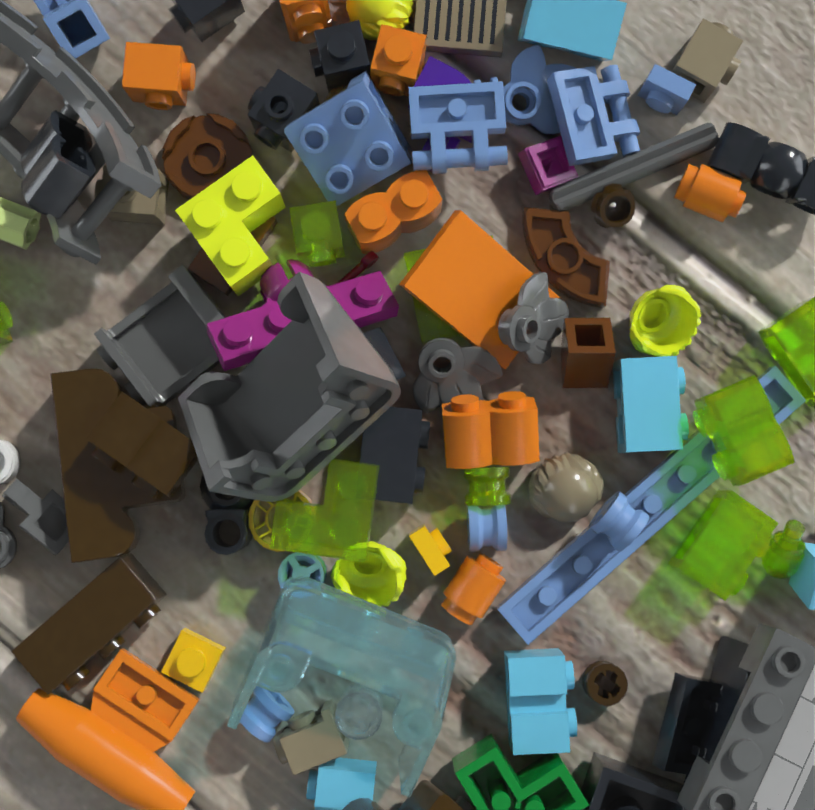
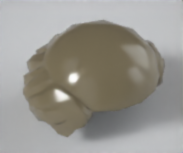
[529,452,604,522]

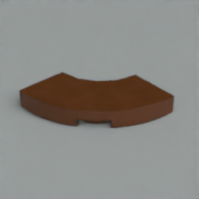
[522,207,610,308]

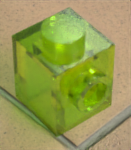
[289,200,346,267]

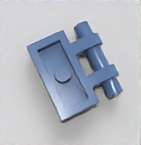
[547,65,640,166]
[408,81,508,174]

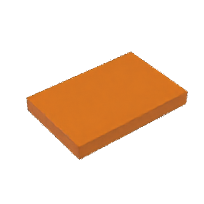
[399,210,560,370]

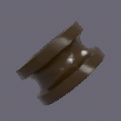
[582,661,628,706]

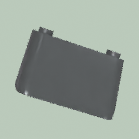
[178,272,401,502]

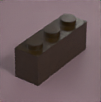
[11,553,167,695]

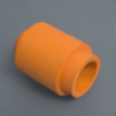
[673,164,747,223]
[441,552,506,625]

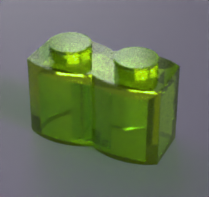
[758,297,815,407]
[692,375,795,486]

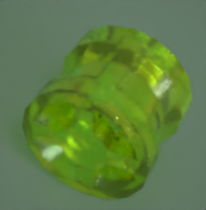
[463,466,511,506]

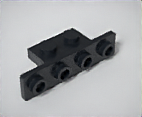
[652,636,750,786]

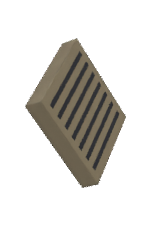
[414,0,507,58]

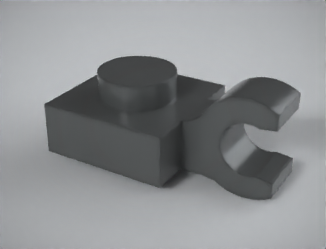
[2,479,69,556]

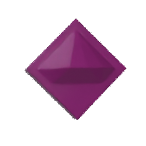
[518,136,579,196]

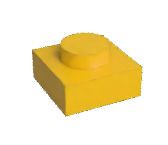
[409,524,452,576]
[161,628,226,693]

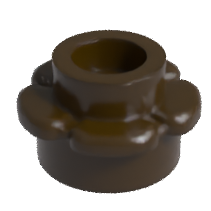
[591,183,635,228]

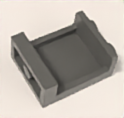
[94,265,226,408]

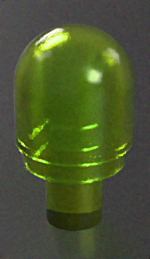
[761,520,806,579]

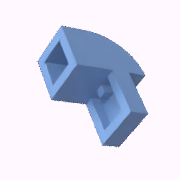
[33,0,110,59]

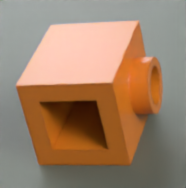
[370,24,427,96]
[122,42,196,110]

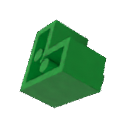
[452,733,589,810]

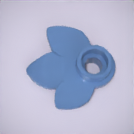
[504,44,577,135]

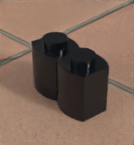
[21,110,95,219]

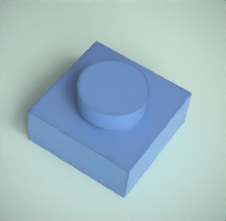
[637,64,696,115]

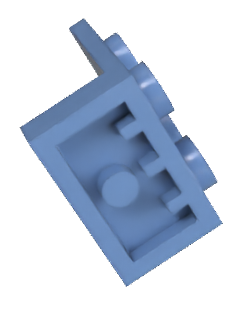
[284,71,413,207]

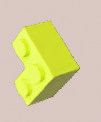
[175,156,286,296]

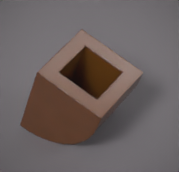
[561,318,616,388]

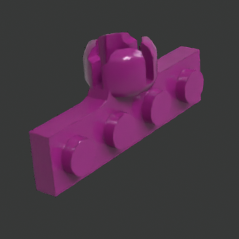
[207,259,399,371]

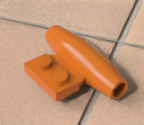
[16,648,200,810]

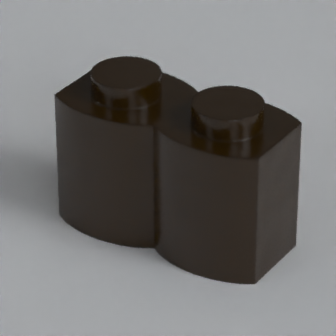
[86,392,198,499]

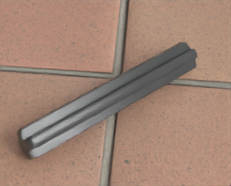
[548,123,719,211]

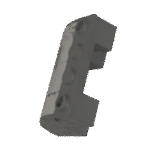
[677,623,815,810]

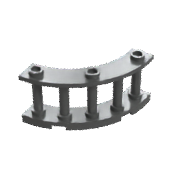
[0,0,162,265]

